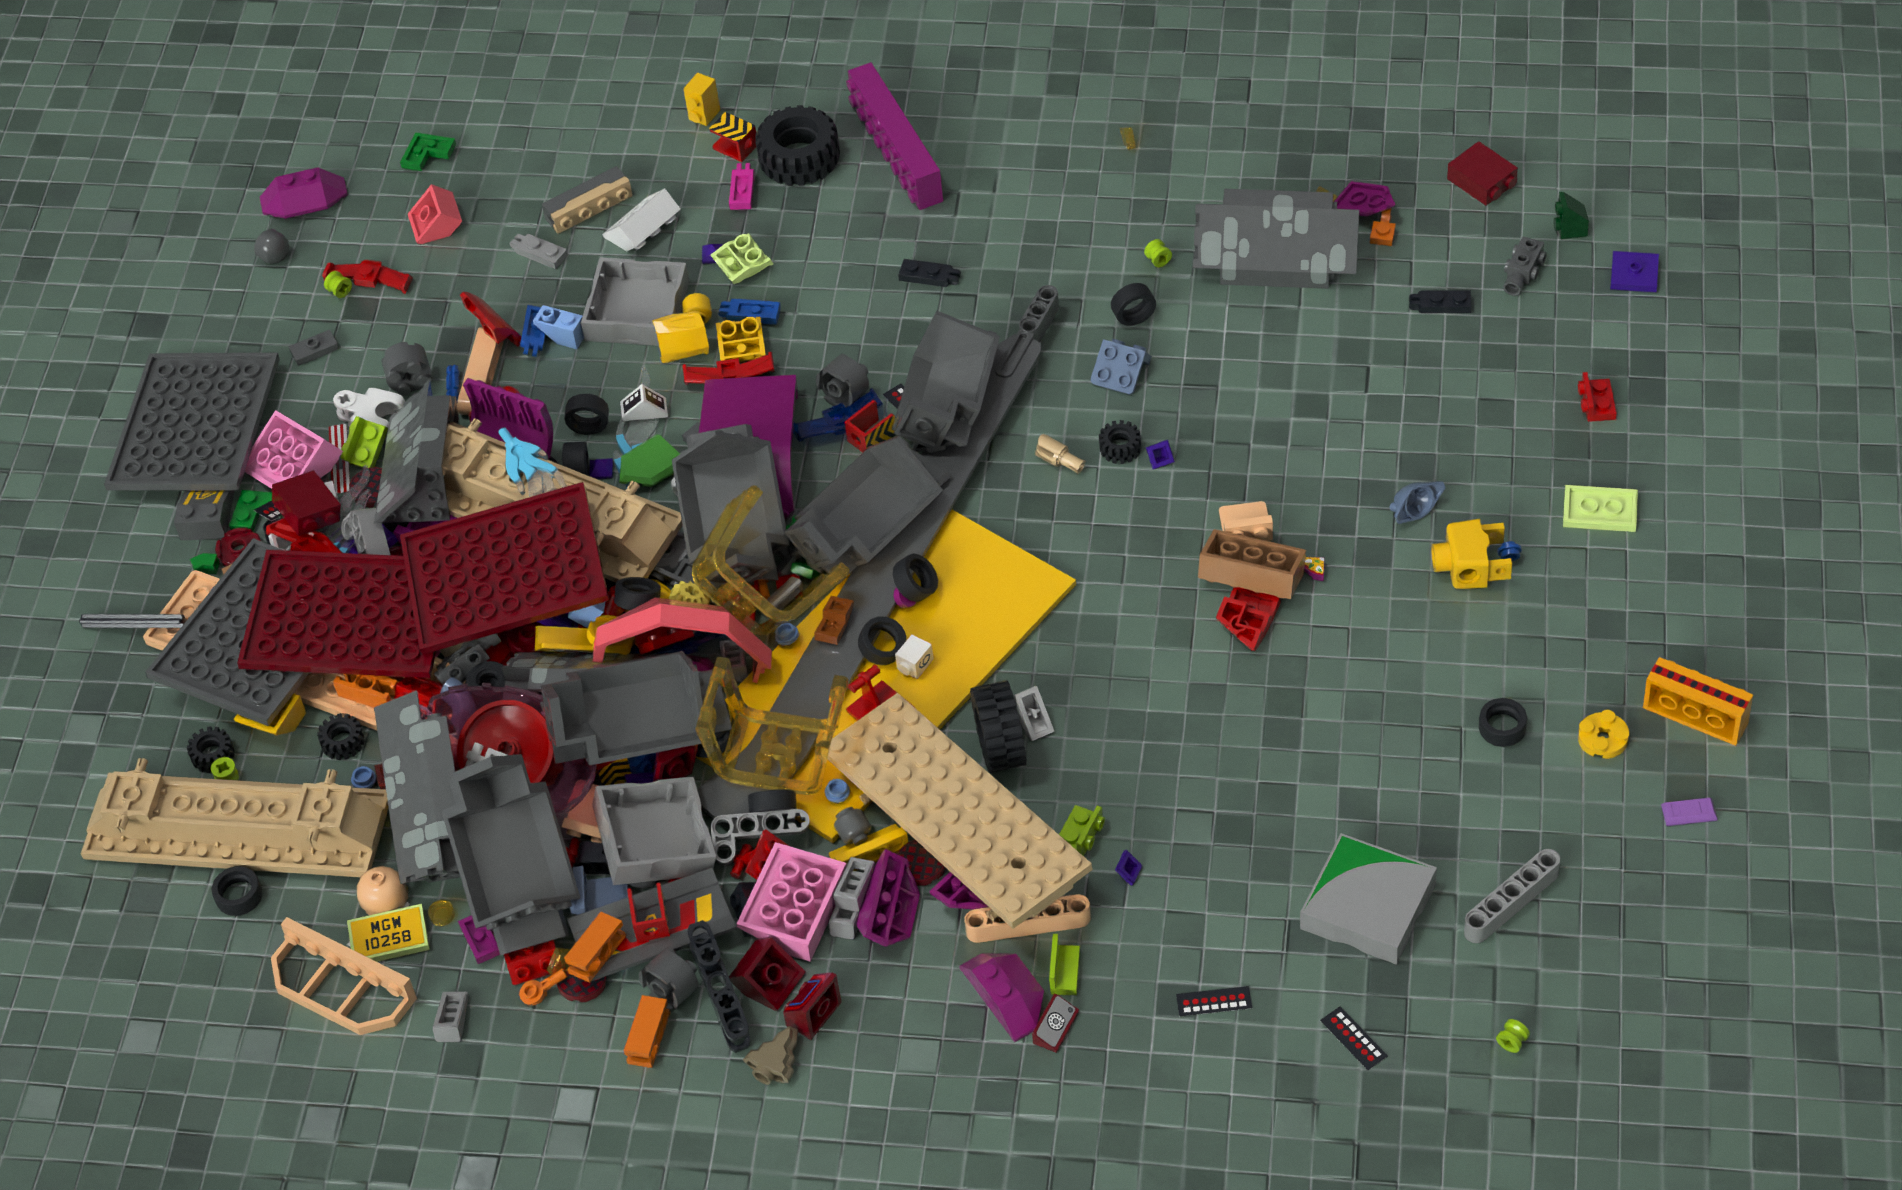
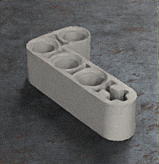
[341,508,390,555]
[711,809,810,866]

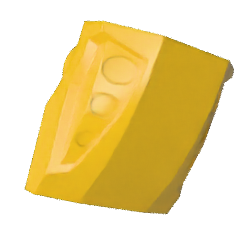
[652,310,709,363]
[716,317,766,362]

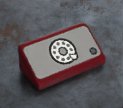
[1032,993,1079,1053]

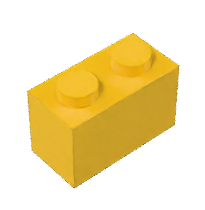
[684,73,720,126]

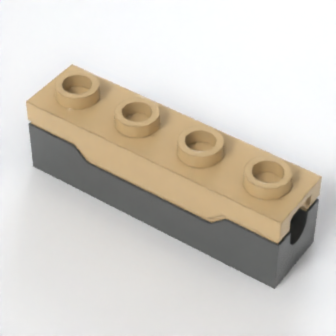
[542,166,633,234]

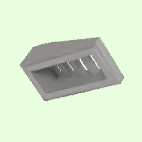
[719,639,748,685]
[833,857,875,912]
[829,888,860,939]
[433,992,469,1042]

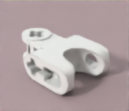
[333,388,405,440]

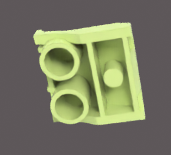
[711,233,773,284]

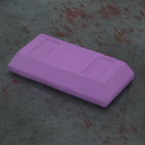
[1661,798,1717,826]

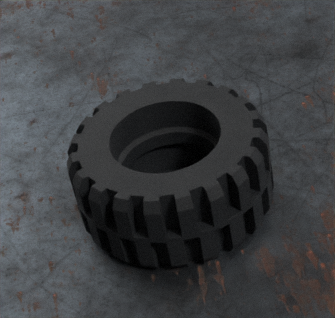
[755,105,840,186]

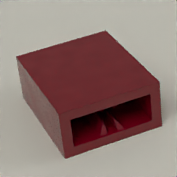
[1447,141,1518,206]
[272,470,341,536]

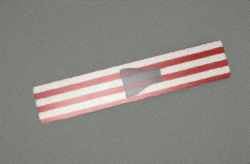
[329,424,350,494]

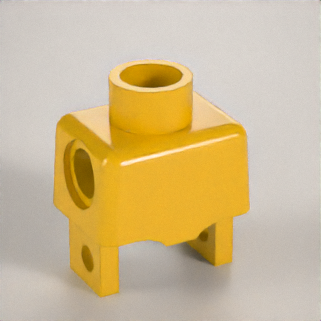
[1431,519,1512,589]

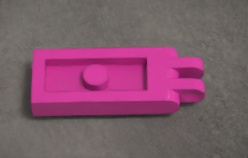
[729,163,755,210]

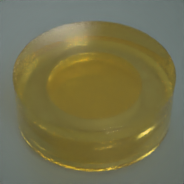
[428,900,455,926]

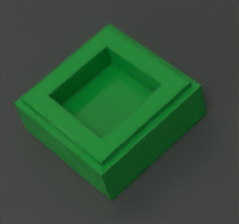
[790,561,822,579]

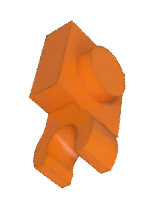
[1370,208,1396,246]

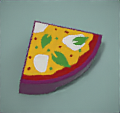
[1304,557,1324,581]

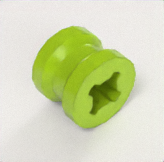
[1144,239,1172,268]
[324,271,352,298]
[211,757,239,781]
[1496,1019,1530,1053]

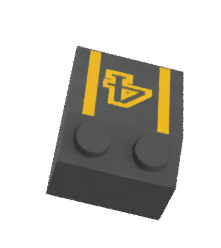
[174,490,234,540]

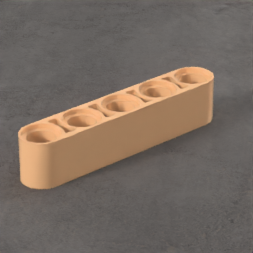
[457,327,503,415]
[964,894,1091,943]

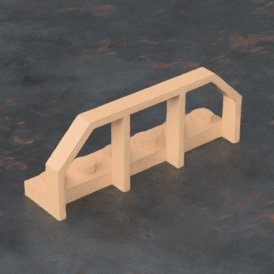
[271,917,417,1035]

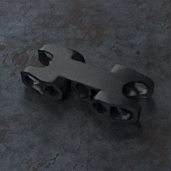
[688,920,750,1053]

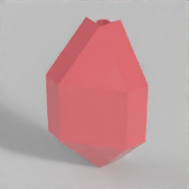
[593,597,772,683]

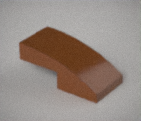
[814,596,854,645]

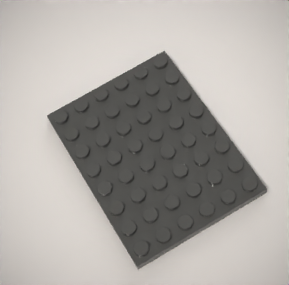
[104,353,280,490]
[145,538,310,726]

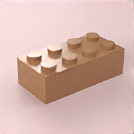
[1198,529,1306,599]

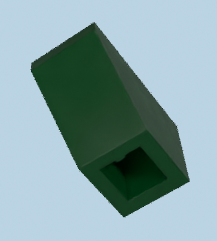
[1553,192,1589,240]

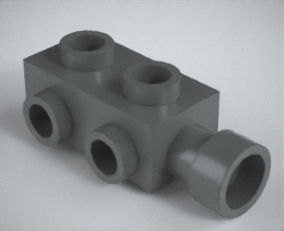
[1503,236,1547,296]
[434,633,502,684]

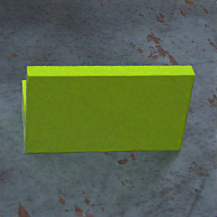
[1049,934,1080,996]

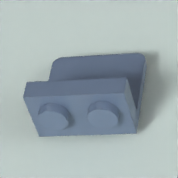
[1091,339,1152,395]
[570,866,628,915]

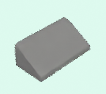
[758,577,804,620]

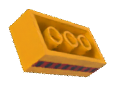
[1643,657,1753,746]

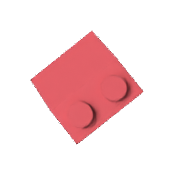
[408,184,462,244]

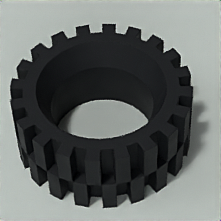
[970,680,1027,773]

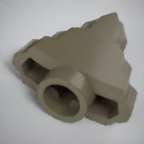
[743,1026,798,1085]

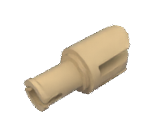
[1035,434,1085,474]

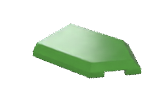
[619,434,680,487]

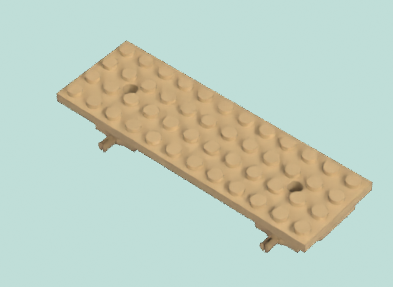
[442,418,683,583]
[820,693,1093,929]
[81,758,389,877]

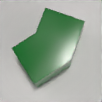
[190,553,220,575]

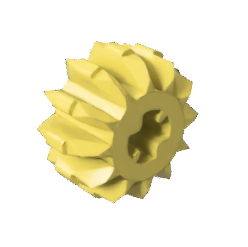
[669,580,710,604]

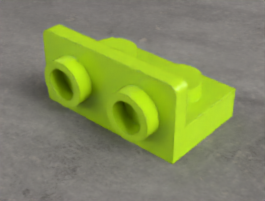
[340,416,388,469]
[1059,805,1105,856]

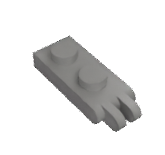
[509,234,568,269]

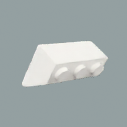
[602,188,680,251]

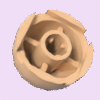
[357,866,408,915]

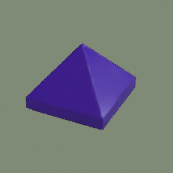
[702,244,724,264]
[1146,440,1175,470]
[589,458,613,479]
[1115,850,1142,886]

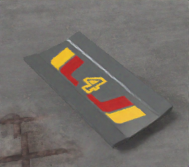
[568,868,737,981]

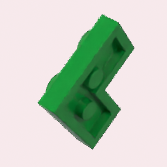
[400,132,456,171]
[229,490,282,532]

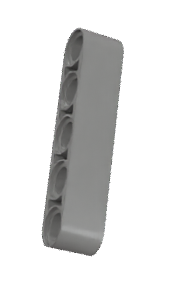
[1464,849,1560,943]

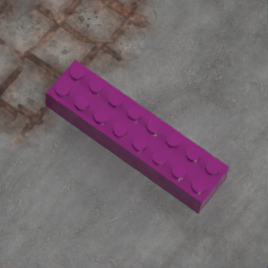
[846,62,943,210]

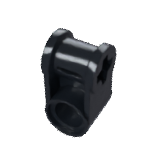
[574,841,610,875]

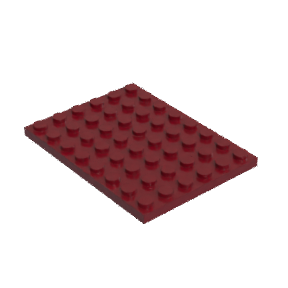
[400,482,609,655]
[237,550,436,678]

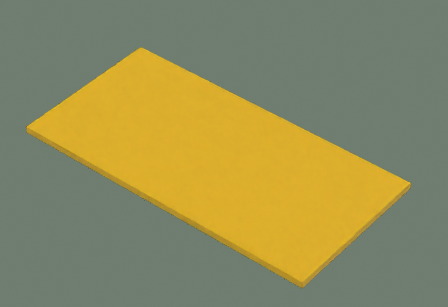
[696,510,1076,843]

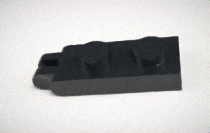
[898,259,961,287]
[1409,290,1471,313]

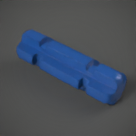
[446,365,459,403]

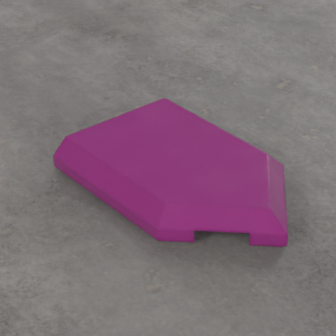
[1334,181,1395,217]

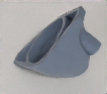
[1390,481,1446,524]

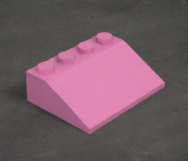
[245,410,343,489]
[736,842,846,962]

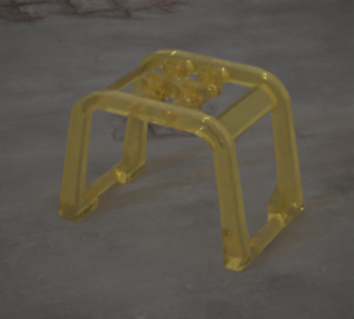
[692,485,849,636]
[695,657,848,795]

